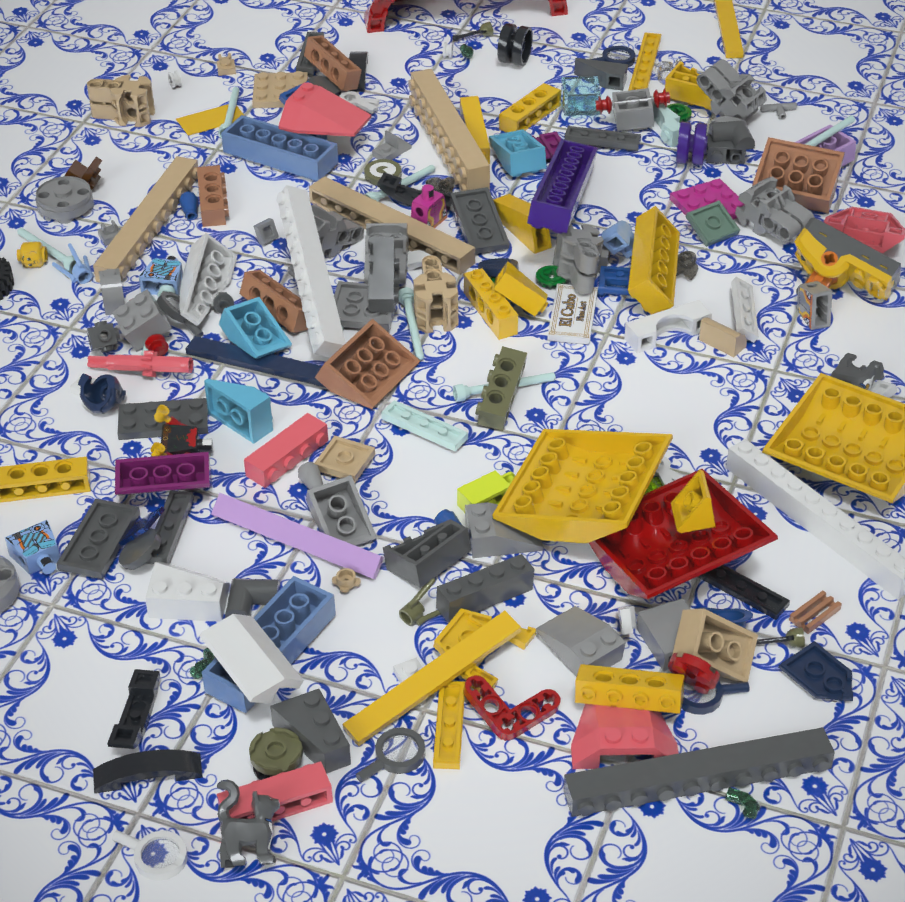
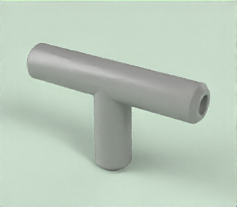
[760,102,797,120]

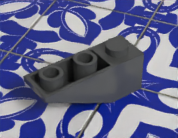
[574,58,628,91]

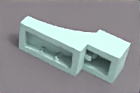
[652,101,680,148]

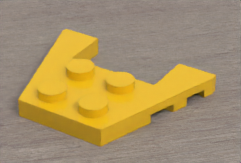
[433,608,536,698]

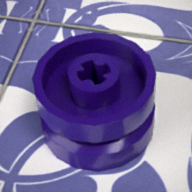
[676,121,708,166]

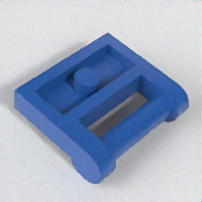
[598,266,630,296]

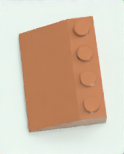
[752,137,845,214]
[315,319,420,409]

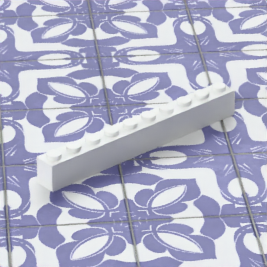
[276,185,346,357]
[726,439,905,600]

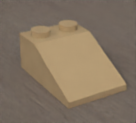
[672,608,758,682]

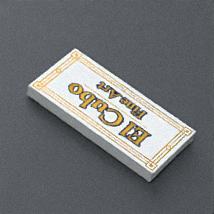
[547,284,598,344]

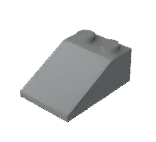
[306,475,377,546]
[465,502,543,559]
[536,606,626,677]

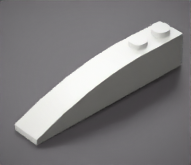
[179,233,237,326]

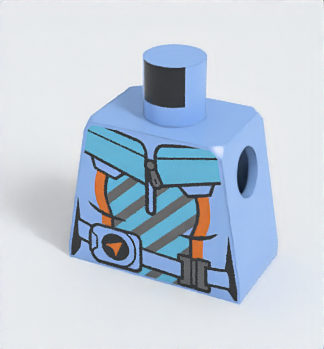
[139,256,183,295]
[5,520,60,574]

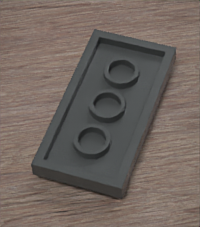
[450,187,510,254]
[117,398,208,440]
[56,498,140,579]

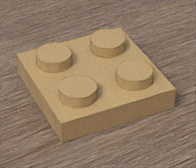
[314,435,375,483]

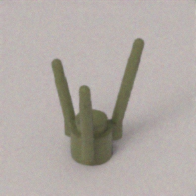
[399,578,441,626]

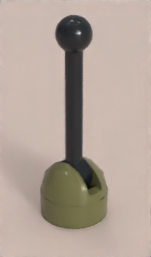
[452,22,494,41]
[756,627,805,648]

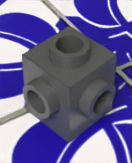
[86,321,120,353]

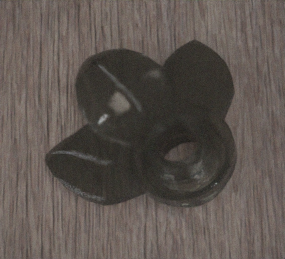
[420,177,455,194]
[676,251,699,280]

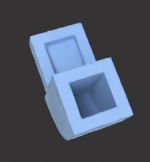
[601,220,634,259]

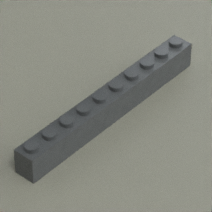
[563,727,835,817]

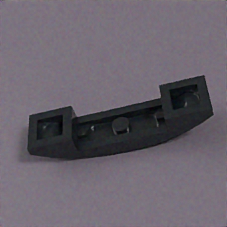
[349,51,369,92]
[377,172,452,210]
[107,669,160,749]
[93,749,203,794]

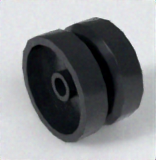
[497,23,533,66]

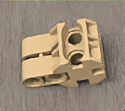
[87,75,155,127]
[413,255,458,333]

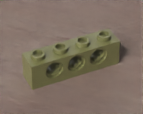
[475,346,527,431]

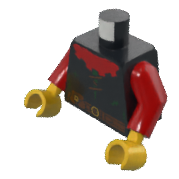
[150,405,213,457]

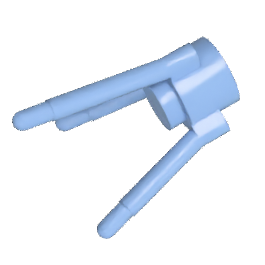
[52,243,93,284]

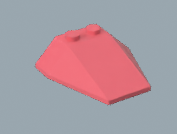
[278,82,371,137]
[824,206,905,254]
[571,704,679,769]

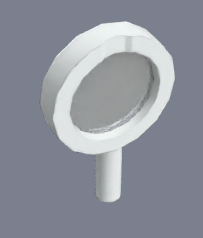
[112,830,188,881]

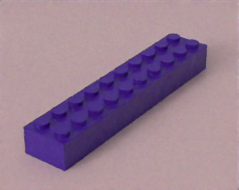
[527,139,598,234]

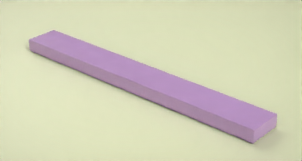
[211,492,384,580]

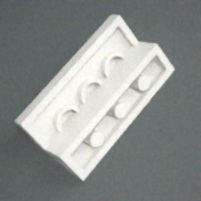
[199,614,304,704]

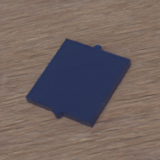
[119,506,165,547]

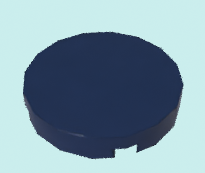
[478,258,519,277]

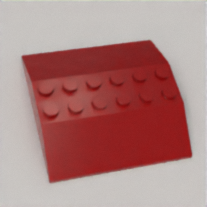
[589,469,778,599]

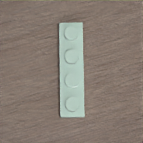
[381,400,468,452]

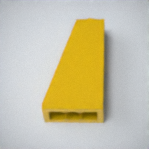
[460,96,490,164]
[493,194,552,254]

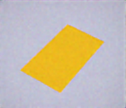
[176,104,245,136]

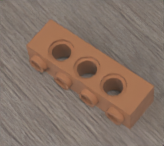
[304,35,362,92]
[197,165,229,227]
[239,270,308,333]

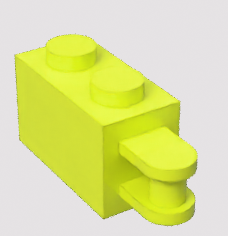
[457,470,515,513]

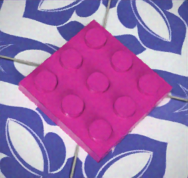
[670,178,745,220]

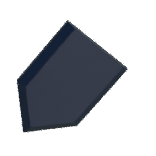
[778,641,853,701]

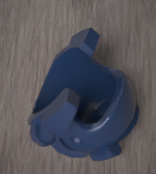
[78,373,126,414]

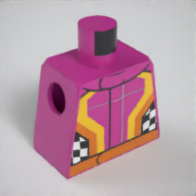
[411,184,447,228]

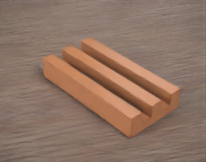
[789,590,842,634]

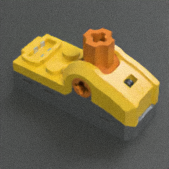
[794,218,901,301]

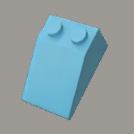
[489,129,546,177]
[219,297,292,359]
[204,379,273,444]

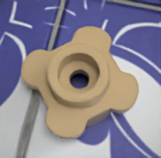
[332,568,361,593]

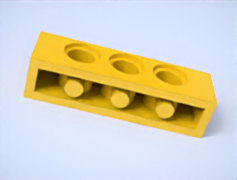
[499,83,561,133]
[463,268,518,340]
[0,456,91,503]
[575,664,684,714]

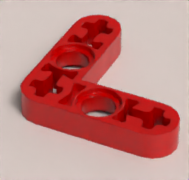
[464,675,561,741]

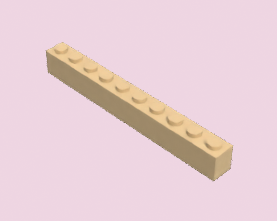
[93,156,198,282]
[309,176,475,275]

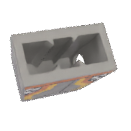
[796,281,832,330]

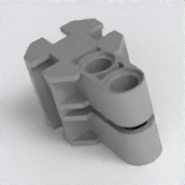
[696,59,767,121]
[735,176,815,242]
[311,204,364,258]
[364,223,409,284]
[552,224,604,294]

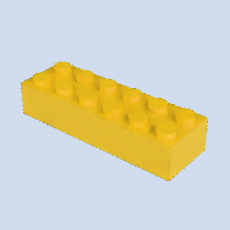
[628,206,680,315]

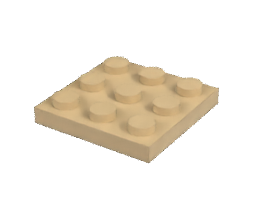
[252,71,308,108]

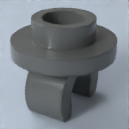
[213,292,234,313]

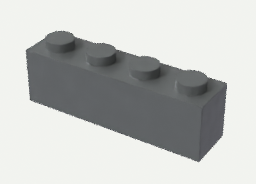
[436,554,535,623]

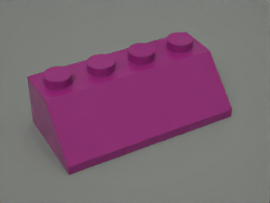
[115,452,212,496]

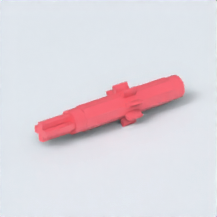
[87,350,194,377]

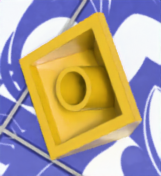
[671,469,715,533]

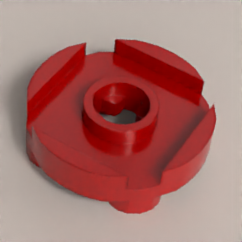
[668,653,720,694]

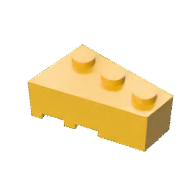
[665,61,712,110]

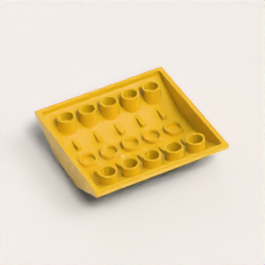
[762,373,905,504]
[492,429,673,543]

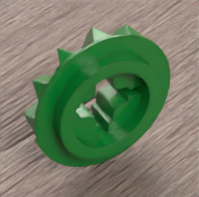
[667,103,692,123]
[536,265,568,288]

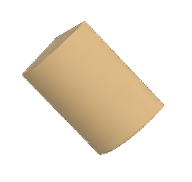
[699,317,747,358]

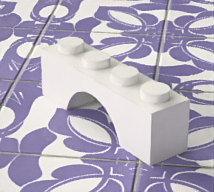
[624,300,712,354]

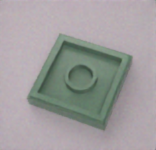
[686,200,740,247]

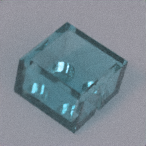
[561,76,601,117]

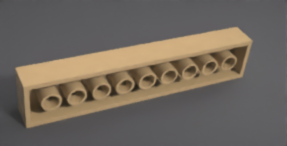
[408,69,490,191]

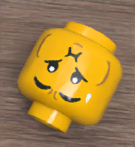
[17,242,48,268]

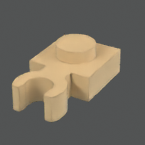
[217,53,236,76]

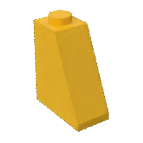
[494,261,548,317]

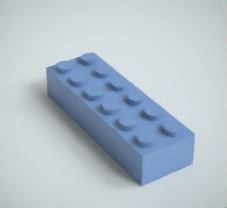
[221,115,338,181]
[202,576,336,713]

